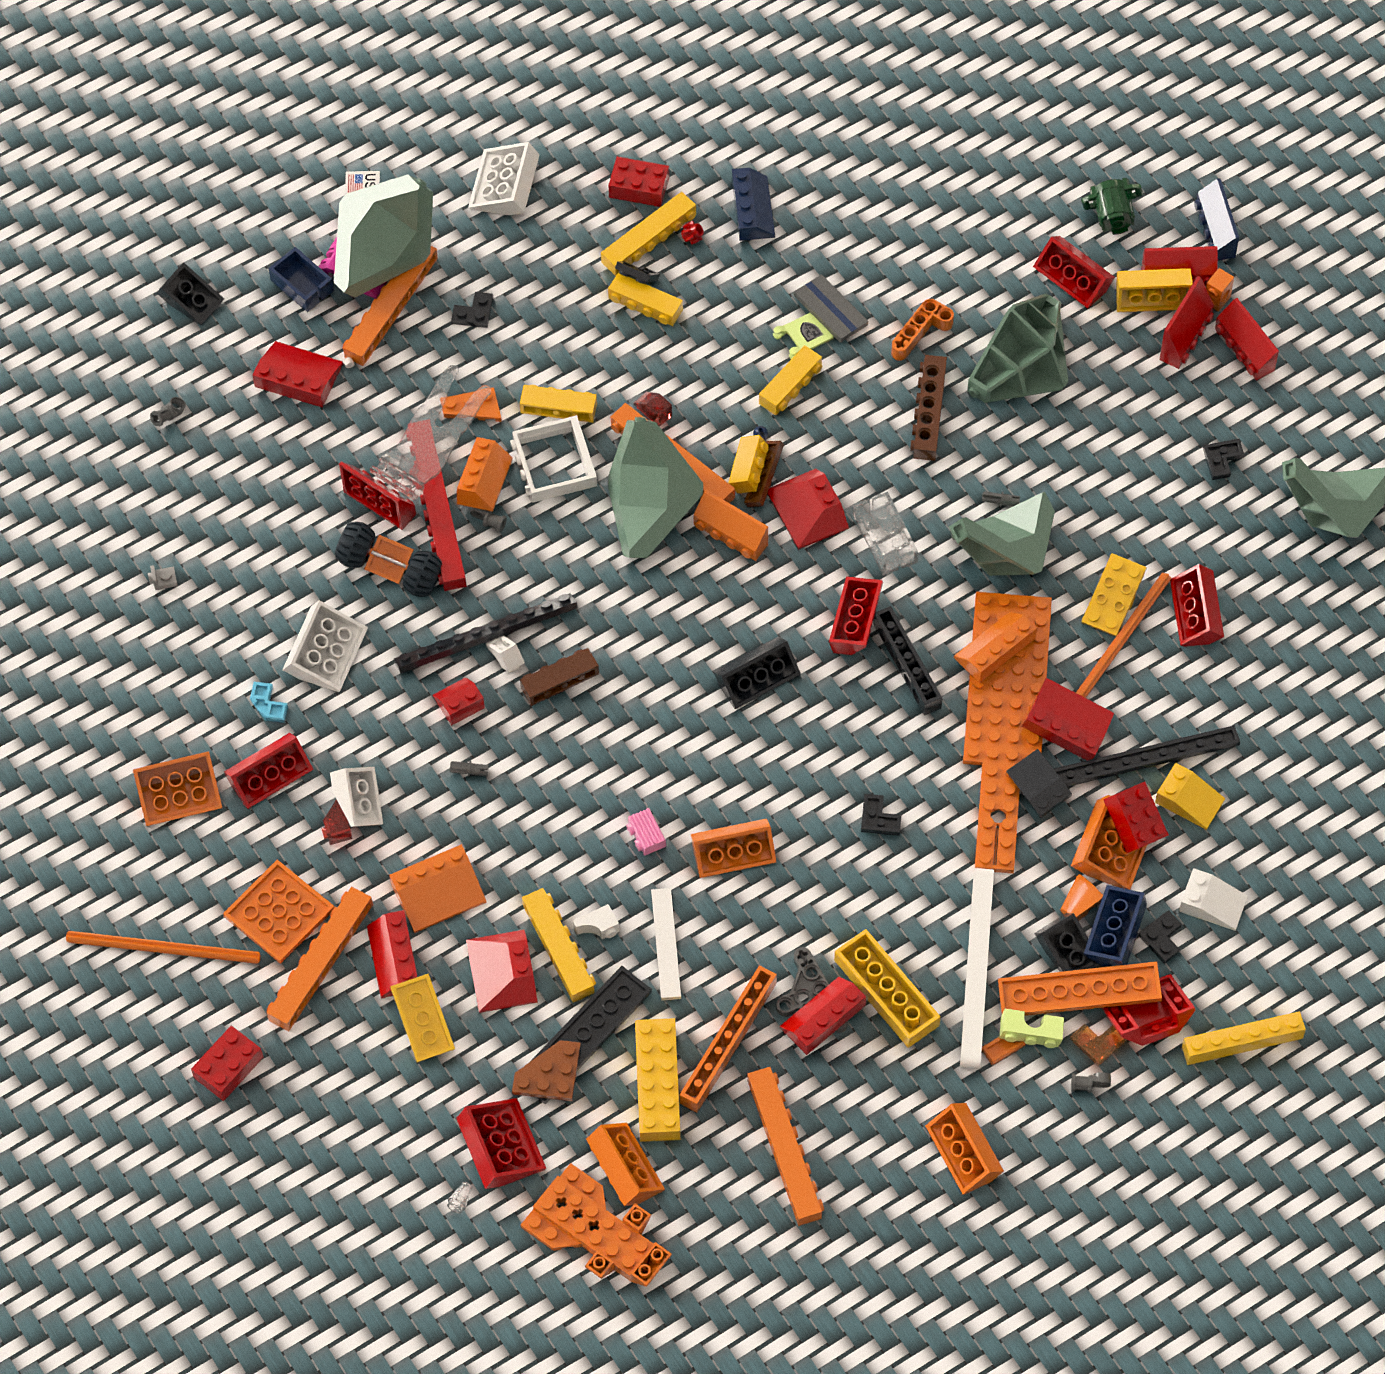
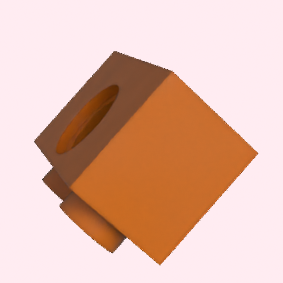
[1206,268,1234,312]

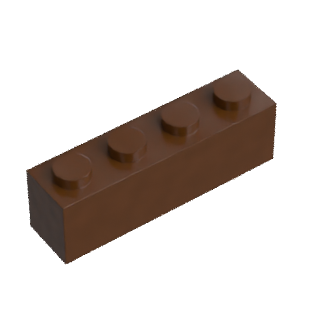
[520,648,599,706]

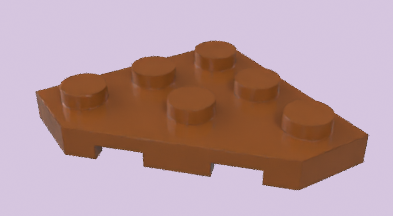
[512,1040,581,1101]

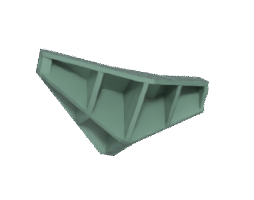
[334,174,433,297]
[967,293,1068,403]
[608,417,703,558]
[1282,458,1385,538]
[949,492,1055,576]

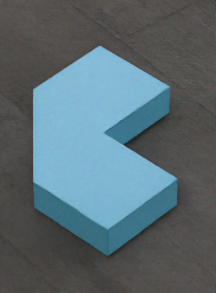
[250,682,288,723]

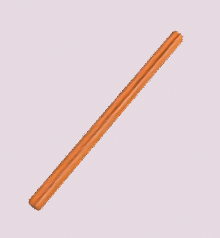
[1076,573,1171,698]
[66,931,261,964]

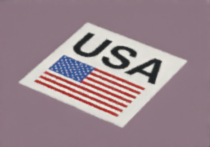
[345,171,380,194]

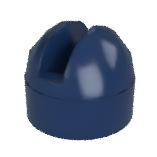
[753,426,768,441]

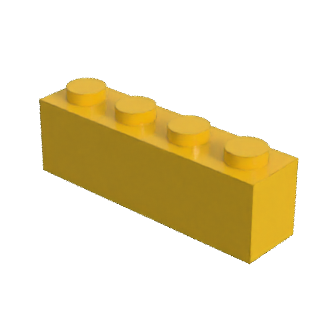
[608,272,683,327]
[759,345,822,415]
[520,385,597,423]

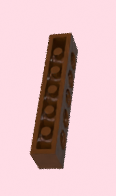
[910,355,947,461]

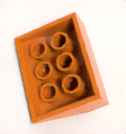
[133,751,222,826]
[1071,795,1147,890]
[390,844,487,933]

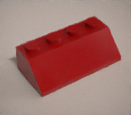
[1033,236,1115,308]
[1141,246,1218,286]
[1215,298,1279,380]
[1170,564,1224,647]
[829,576,883,655]
[224,733,314,809]
[367,910,417,998]
[780,977,866,1055]

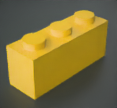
[728,435,769,494]

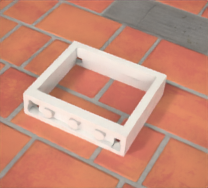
[510,415,597,503]

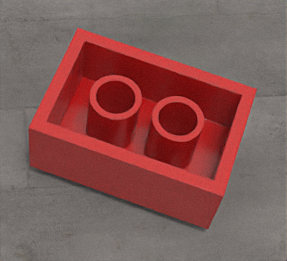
[608,156,669,207]
[1103,781,1169,853]
[191,1025,264,1101]

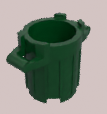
[1081,178,1143,235]

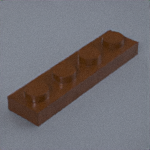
[744,440,784,507]

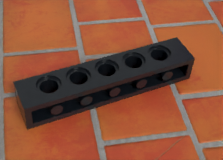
[873,606,942,716]

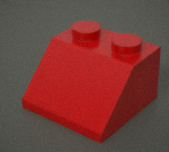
[433,677,485,726]

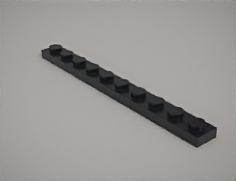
[394,593,578,674]
[1054,725,1240,787]

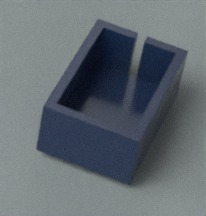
[268,247,334,312]

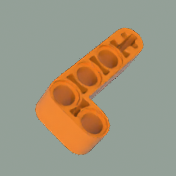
[891,299,954,361]

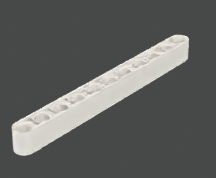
[960,868,994,1069]

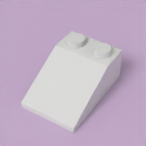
[330,767,383,827]
[1179,868,1248,931]

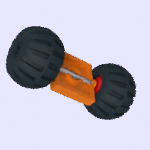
[335,522,442,597]

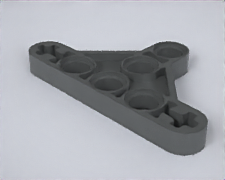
[776,947,848,1033]

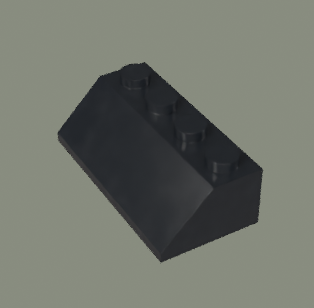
[713,636,801,709]

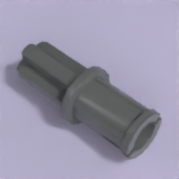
[982,491,1020,507]
[450,761,489,777]

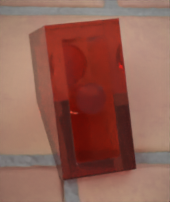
[633,392,672,427]
[321,799,352,845]

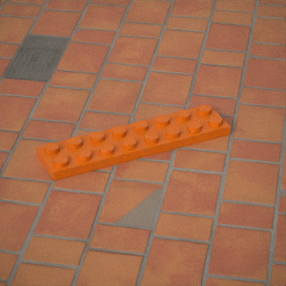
[998,962,1162,1016]

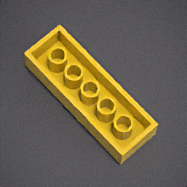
[834,929,941,1048]
[635,1018,681,1142]

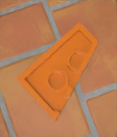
[440,388,502,422]

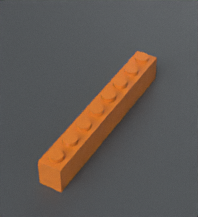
[343,246,438,366]
[610,403,735,503]
[266,886,373,1032]
[679,965,777,1113]
[747,1067,824,1226]

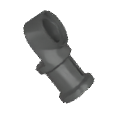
[150,397,186,427]
[470,507,507,532]
[1071,1072,1111,1093]

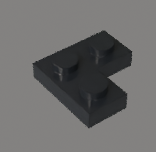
[615,261,660,284]
[451,292,493,328]
[1203,438,1244,480]
[861,794,902,836]
[1138,910,1182,964]

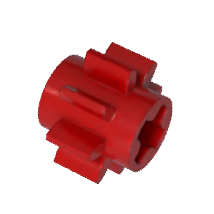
[681,221,704,245]

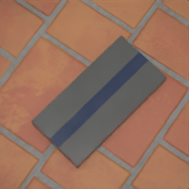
[793,274,869,343]

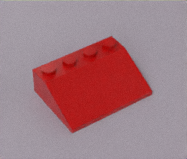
[1159,276,1215,369]
[252,341,343,408]
[339,461,416,530]
[1021,678,1114,761]
[456,1098,546,1189]

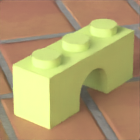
[999,1008,1064,1048]

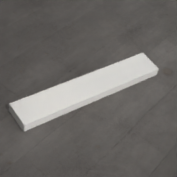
[651,888,681,1001]

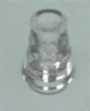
[447,1182,473,1213]

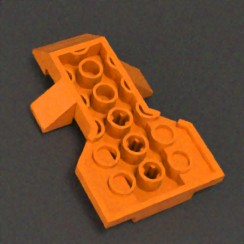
[521,1163,672,1287]

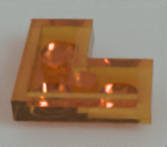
[1070,1024,1127,1066]

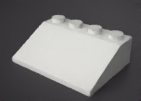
[468,142,540,215]
[283,600,368,692]

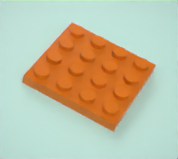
[223,860,335,964]

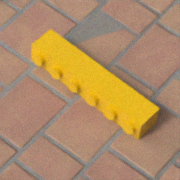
[601,191,696,276]
[522,888,596,1003]
[1182,1011,1306,1065]

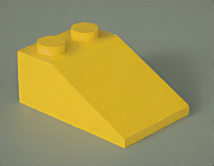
[1155,763,1225,830]

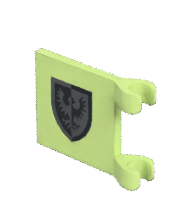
[773,313,834,359]

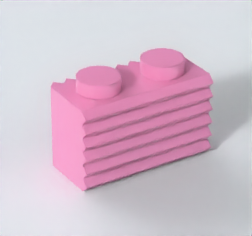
[626,808,666,856]

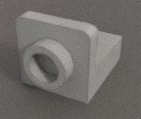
[148,565,178,590]

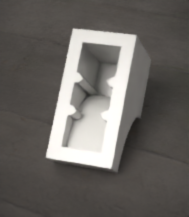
[486,636,525,672]
[573,904,619,939]

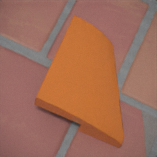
[1060,874,1103,921]

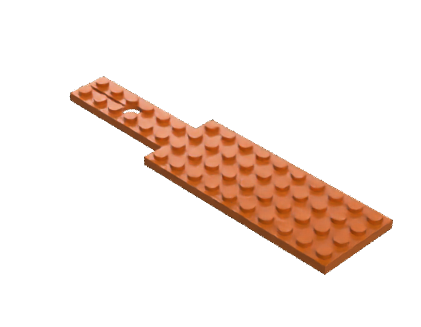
[963,592,1052,874]

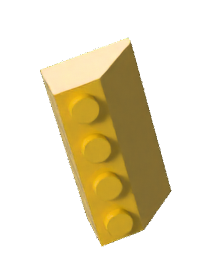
[1116,269,1193,312]

